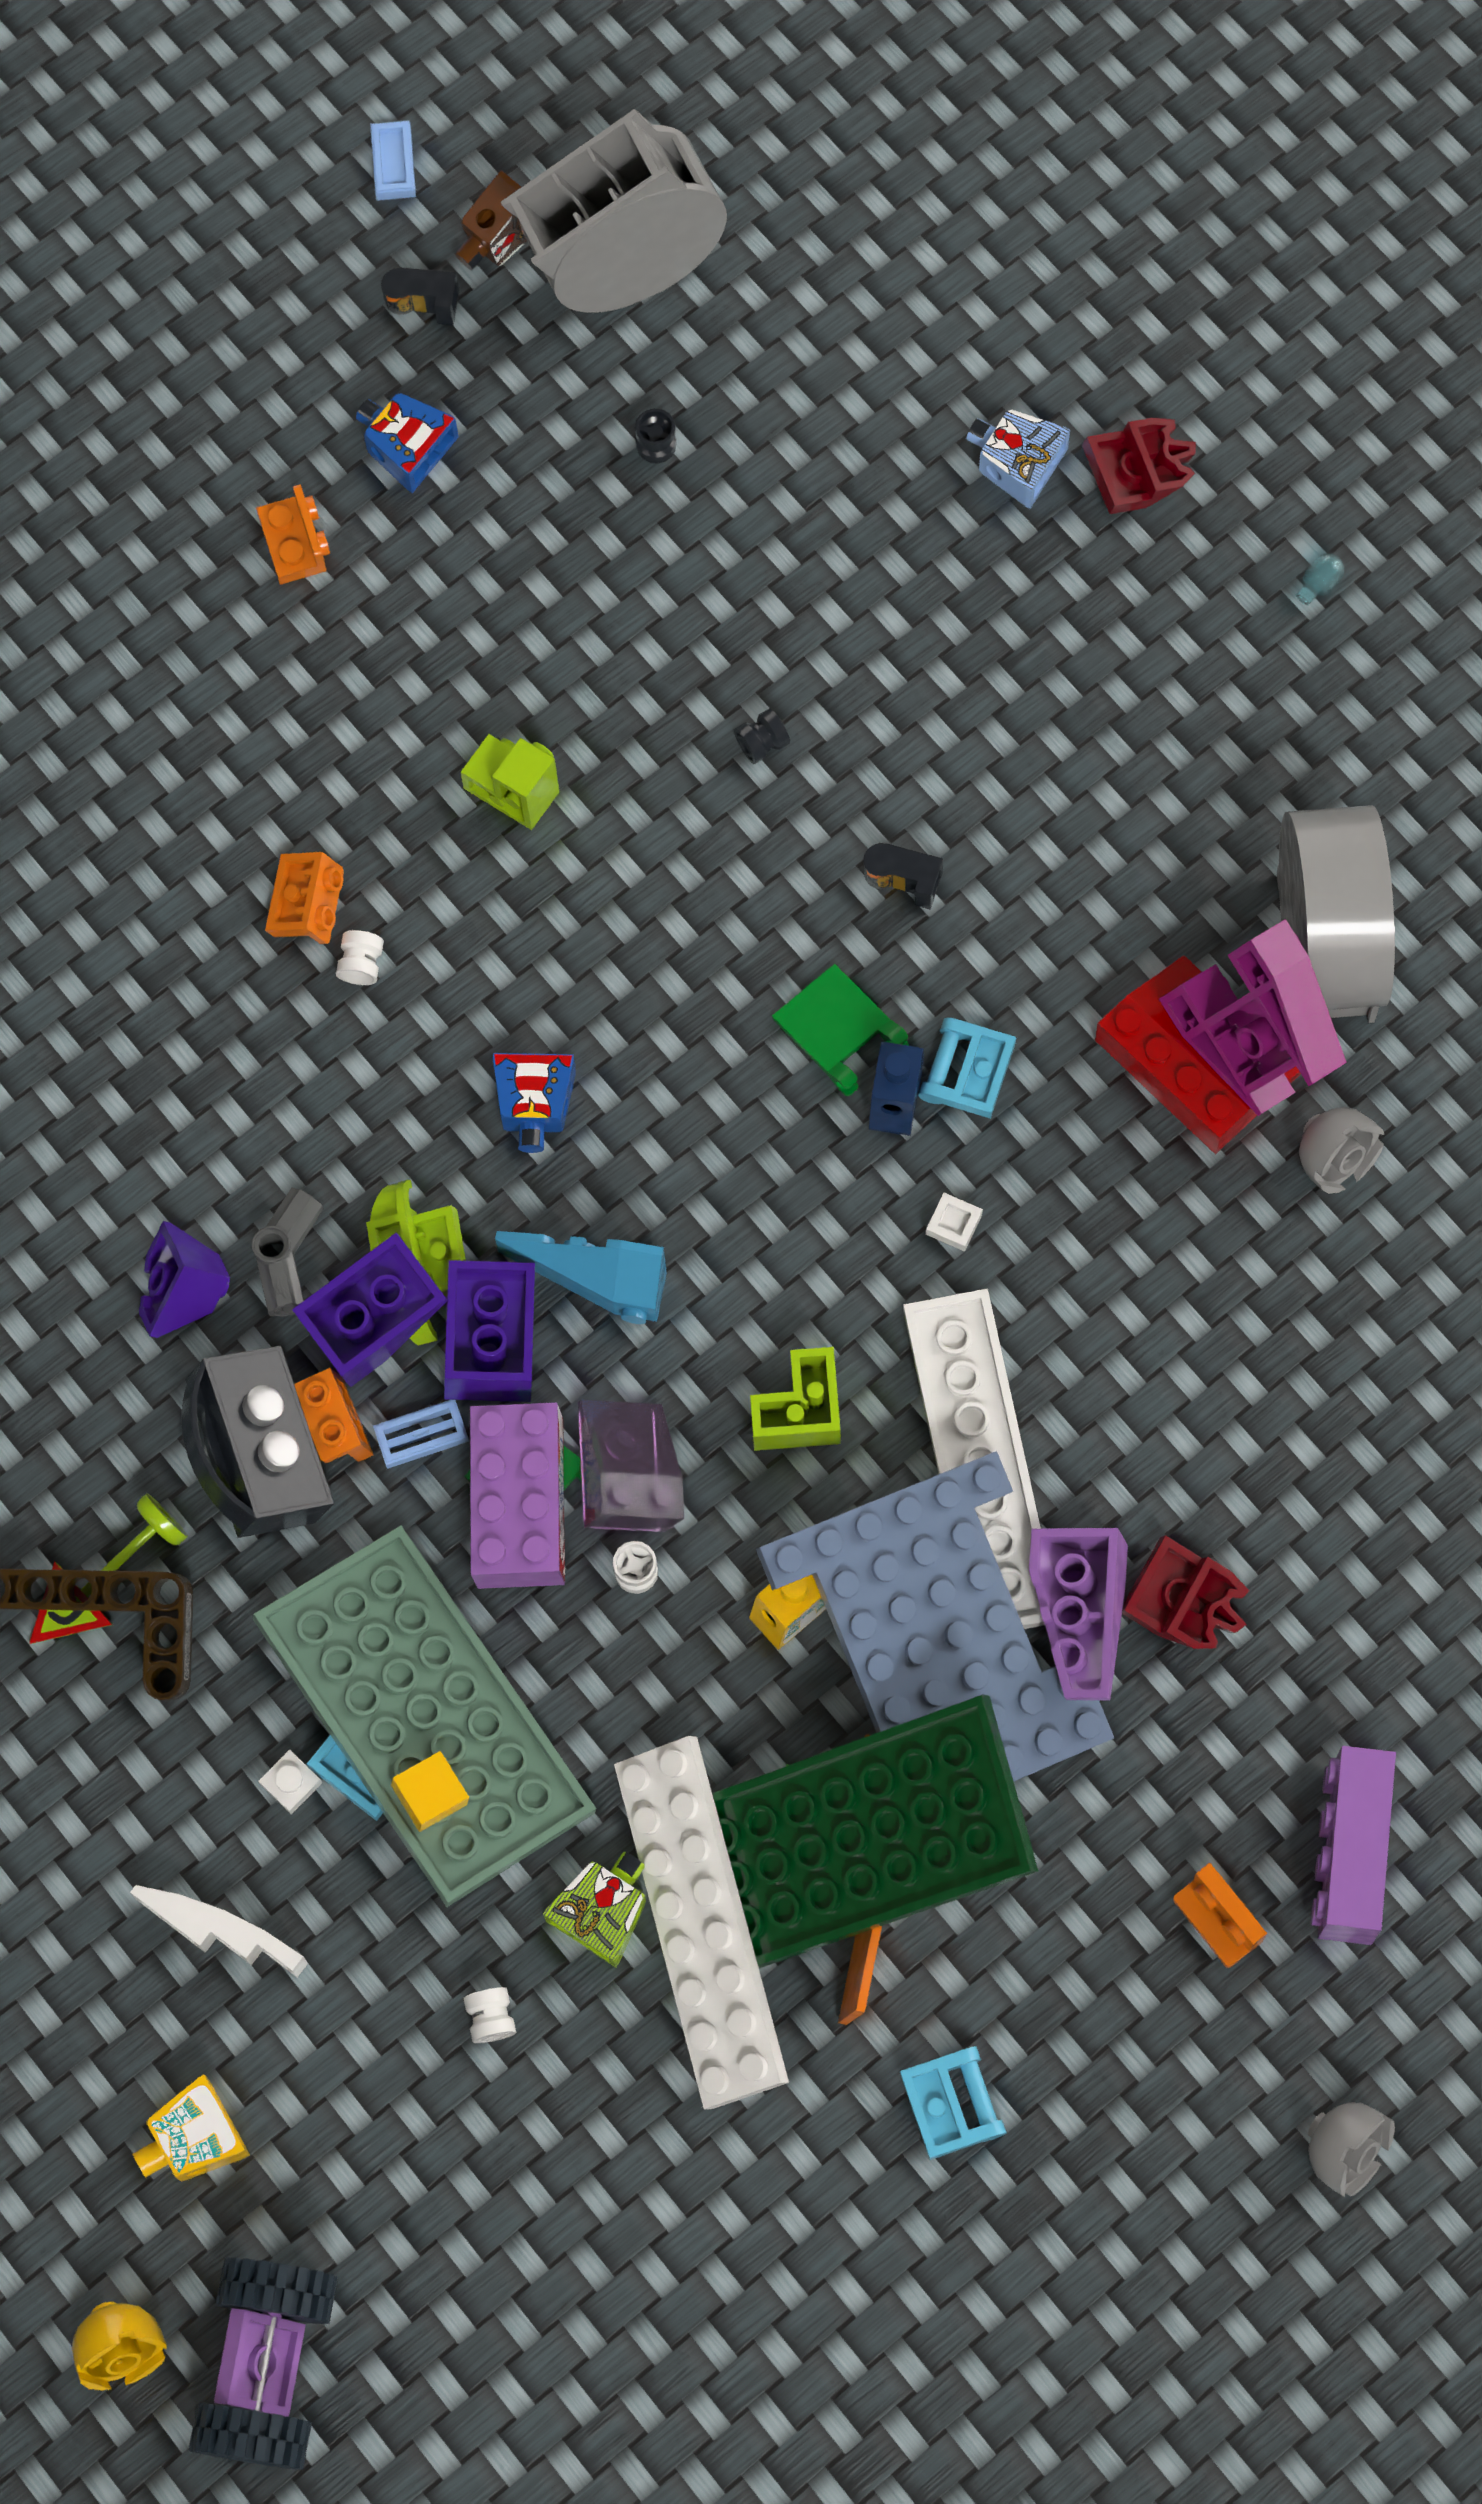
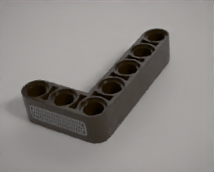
[0,1569,193,1700]

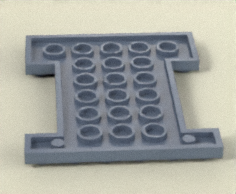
[756,1451,1114,1781]

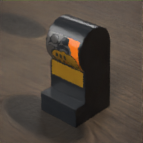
[381,268,460,326]
[863,843,943,910]

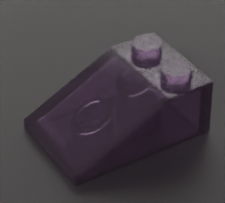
[578,1400,684,1532]

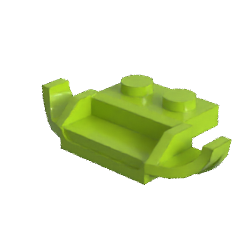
[366,1180,466,1346]

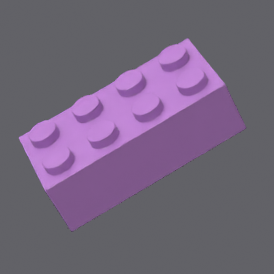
[1311,1746,1396,1945]

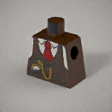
[455,170,527,270]

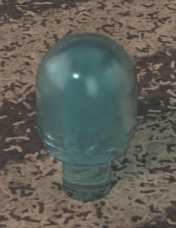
[1296,553,1344,606]

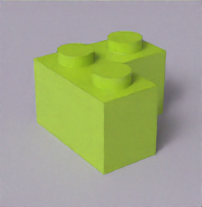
[461,734,560,830]
[750,1347,841,1451]

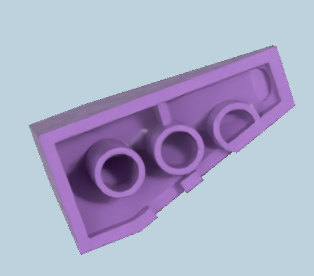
[1029,1528,1128,1700]

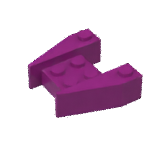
[1159,919,1347,1116]

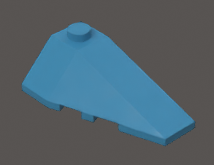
[495,1231,667,1324]

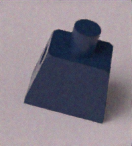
[869,1042,924,1136]

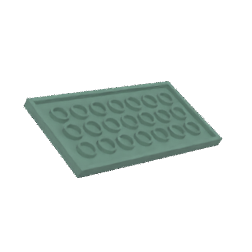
[253,1526,596,1907]

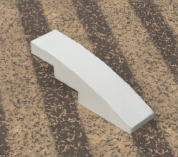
[130,1885,308,1977]

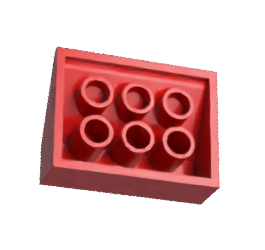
[1095,955,1301,1154]

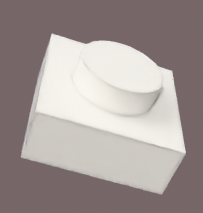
[926,1193,983,1251]
[258,1750,322,1814]

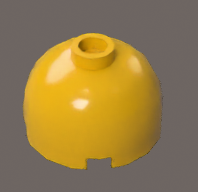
[72,2302,167,2391]

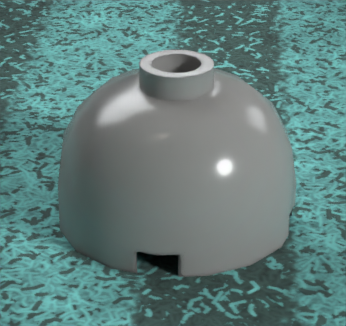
[1299,1107,1384,1194]
[1308,2102,1395,2197]

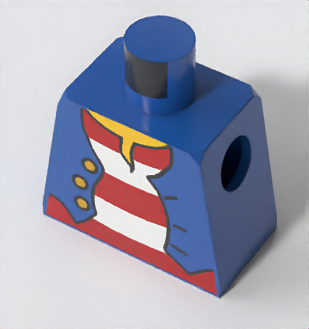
[356,393,459,493]
[493,1053,576,1153]

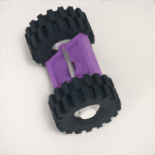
[188,2257,338,2470]

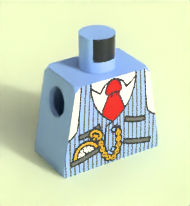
[966,410,1070,509]

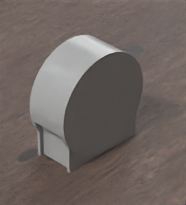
[501,109,727,313]
[1276,805,1395,1023]

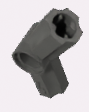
[252,1187,324,1317]

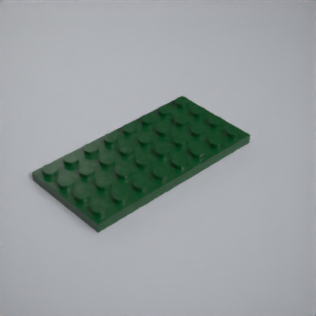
[712,1695,1038,1968]

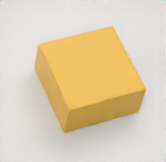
[391,1751,469,1832]

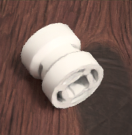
[336,930,384,985]
[613,1541,658,1594]
[464,1987,516,2043]

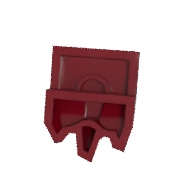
[1082,418,1196,514]
[1122,1535,1250,1649]

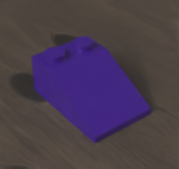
[292,1232,448,1388]
[444,1260,535,1402]

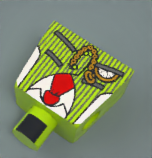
[543,1851,646,1967]

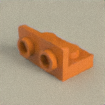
[256,484,330,585]
[265,852,344,944]
[294,1368,374,1463]
[1173,1863,1267,1968]

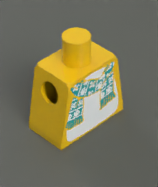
[749,1575,826,1650]
[133,2075,250,2181]

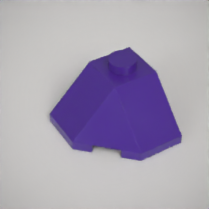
[139,1221,230,1338]

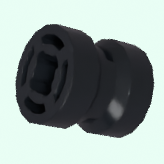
[635,408,677,464]
[734,708,790,764]

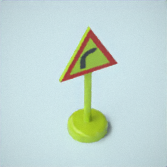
[29,1493,188,1644]

